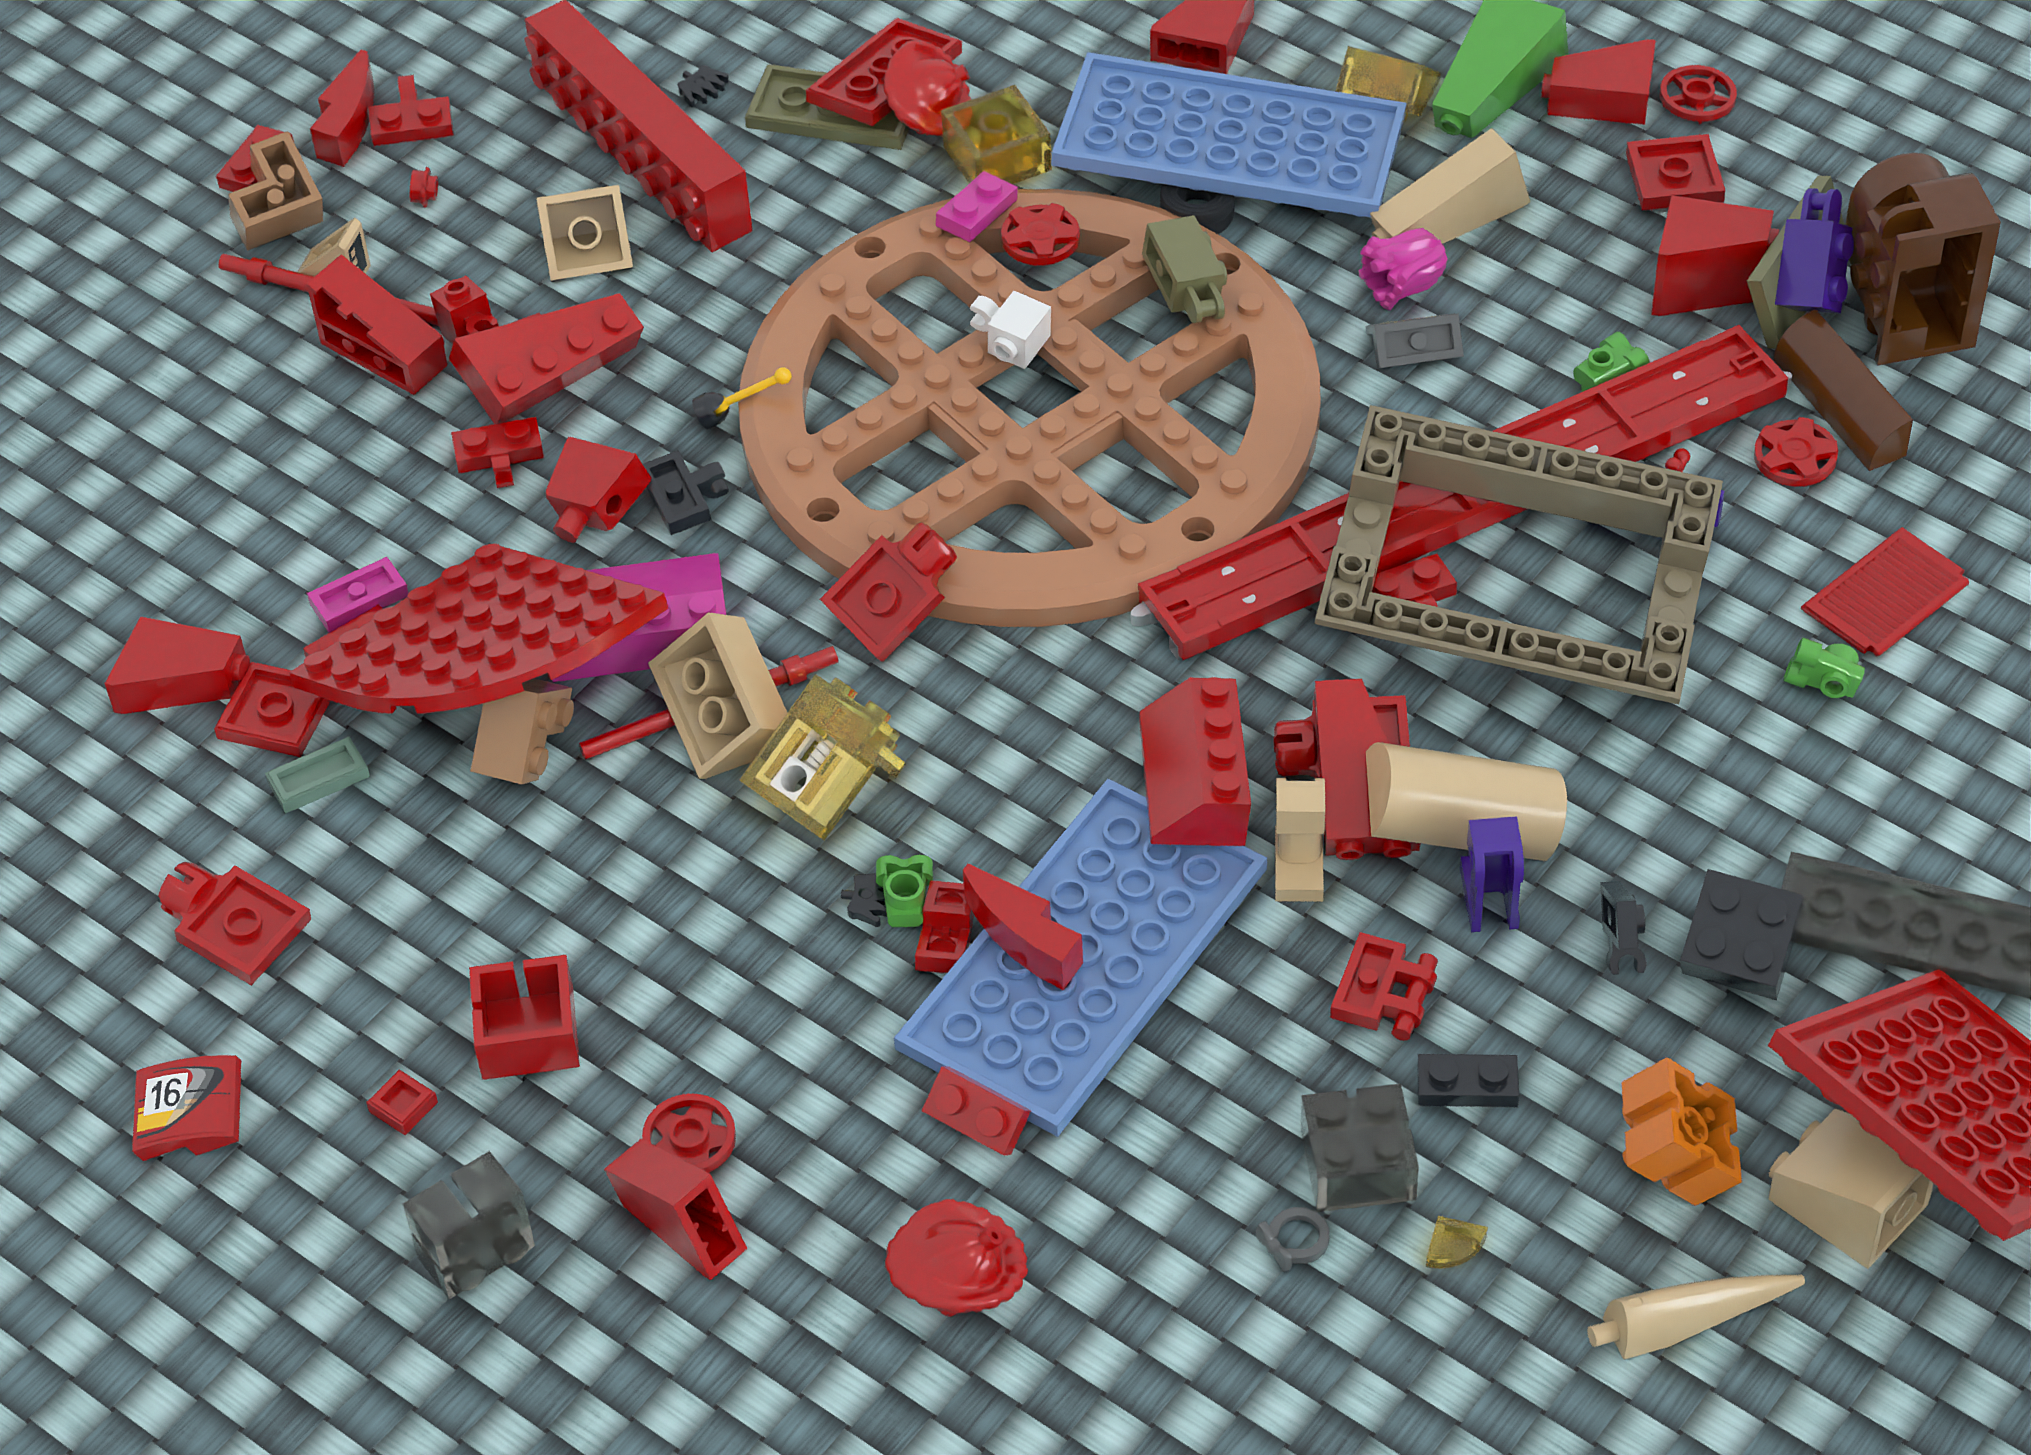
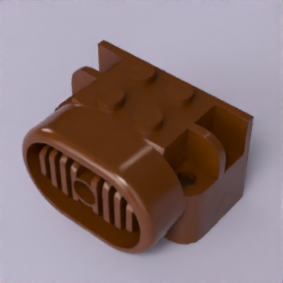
[1845,153,2001,366]

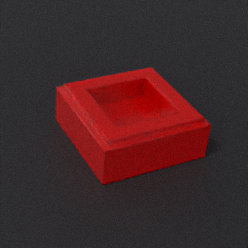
[366,1069,438,1136]

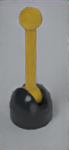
[692,367,792,429]

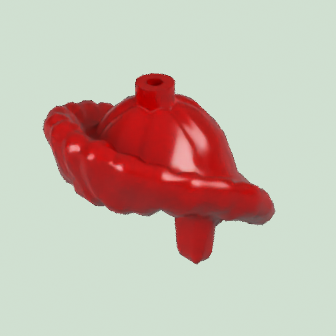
[883,40,972,137]
[884,1199,1028,1317]

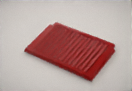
[1801,527,1969,657]

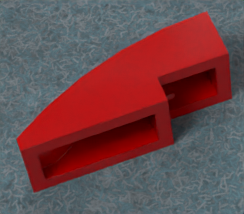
[310,50,374,167]
[963,863,1083,990]

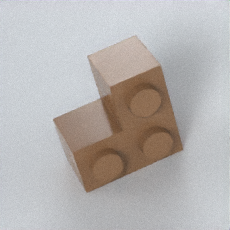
[228,131,323,251]
[470,678,574,784]

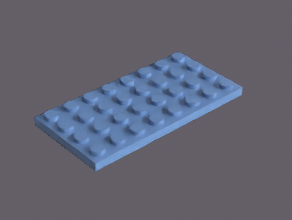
[1051,52,1406,218]
[894,779,1267,1137]

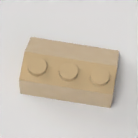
[648,612,793,779]

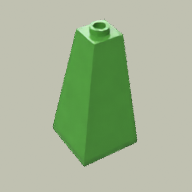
[1432,0,1569,138]

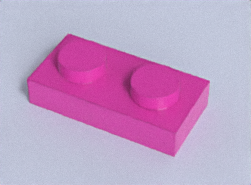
[935,171,1018,242]
[307,557,409,633]

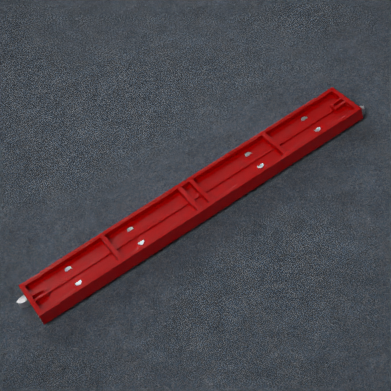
[1131,324,1792,661]

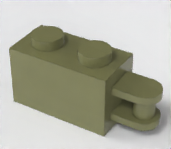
[1142,215,1227,323]

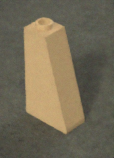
[1370,128,1530,244]

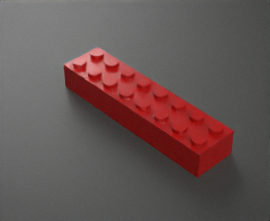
[525,0,753,252]

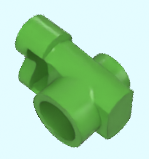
[1573,332,1650,392]
[1783,637,1865,698]
[876,855,933,927]

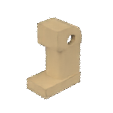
[1275,778,1325,902]

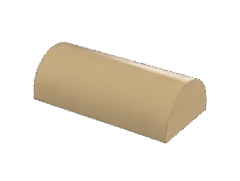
[1366,742,1567,861]

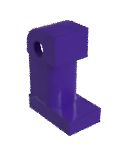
[1460,816,1524,933]

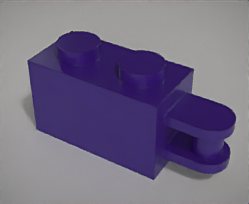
[1775,188,1854,313]

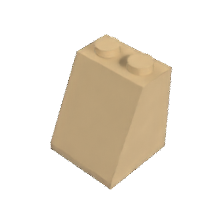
[1768,1109,1934,1269]

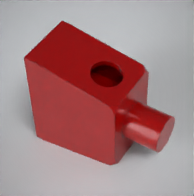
[546,436,652,543]

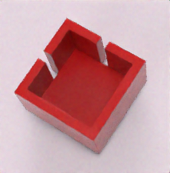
[469,954,580,1080]

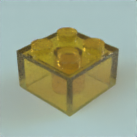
[941,85,1052,184]

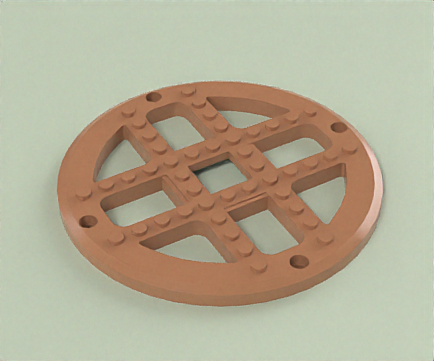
[738,189,1320,627]

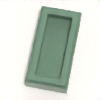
[265,736,370,814]

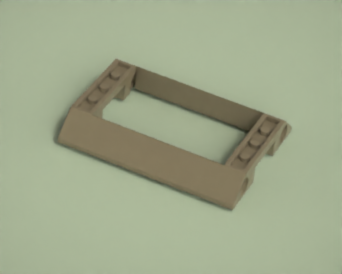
[1314,405,1723,705]

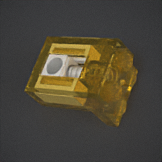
[739,674,906,841]

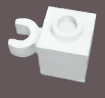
[970,291,1051,369]

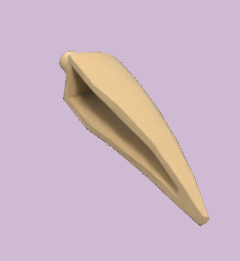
[1587,1275,1805,1360]

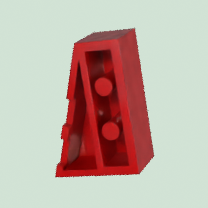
[306,254,448,395]

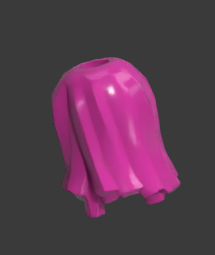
[1359,228,1447,311]

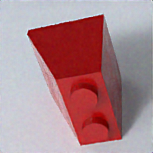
[1651,196,1780,316]

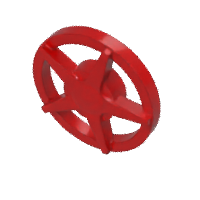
[1659,65,1737,124]

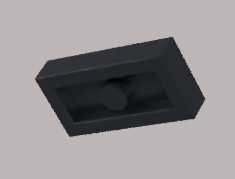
[1417,1054,1519,1107]

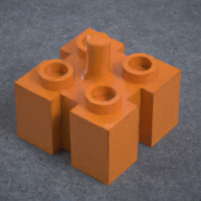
[1622,1057,1742,1206]

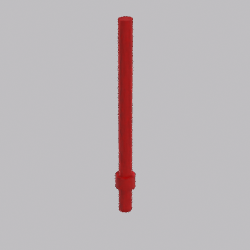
[218,253,439,326]
[579,646,839,760]

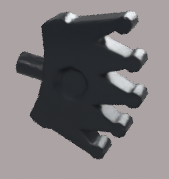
[678,65,729,107]
[841,873,887,927]

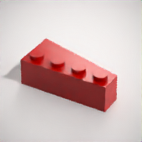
[449,293,644,424]

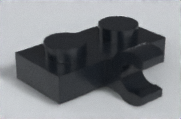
[643,450,729,535]
[1600,881,1646,975]

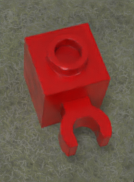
[430,275,499,344]

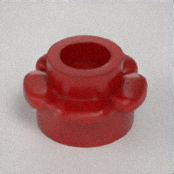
[410,167,439,208]

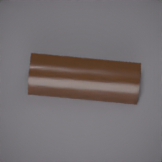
[1773,309,1913,471]

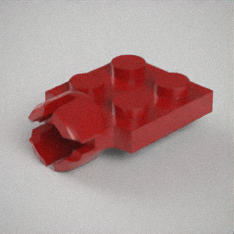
[819,522,957,662]
[1274,695,1410,778]
[158,862,311,986]

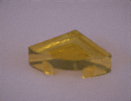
[1426,1216,1488,1269]

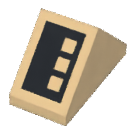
[297,218,370,277]

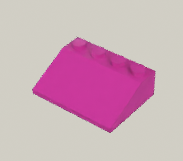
[552,553,726,682]

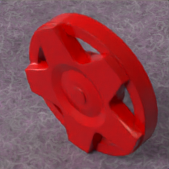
[1001,203,1080,266]
[1754,417,1838,487]
[642,1094,736,1173]

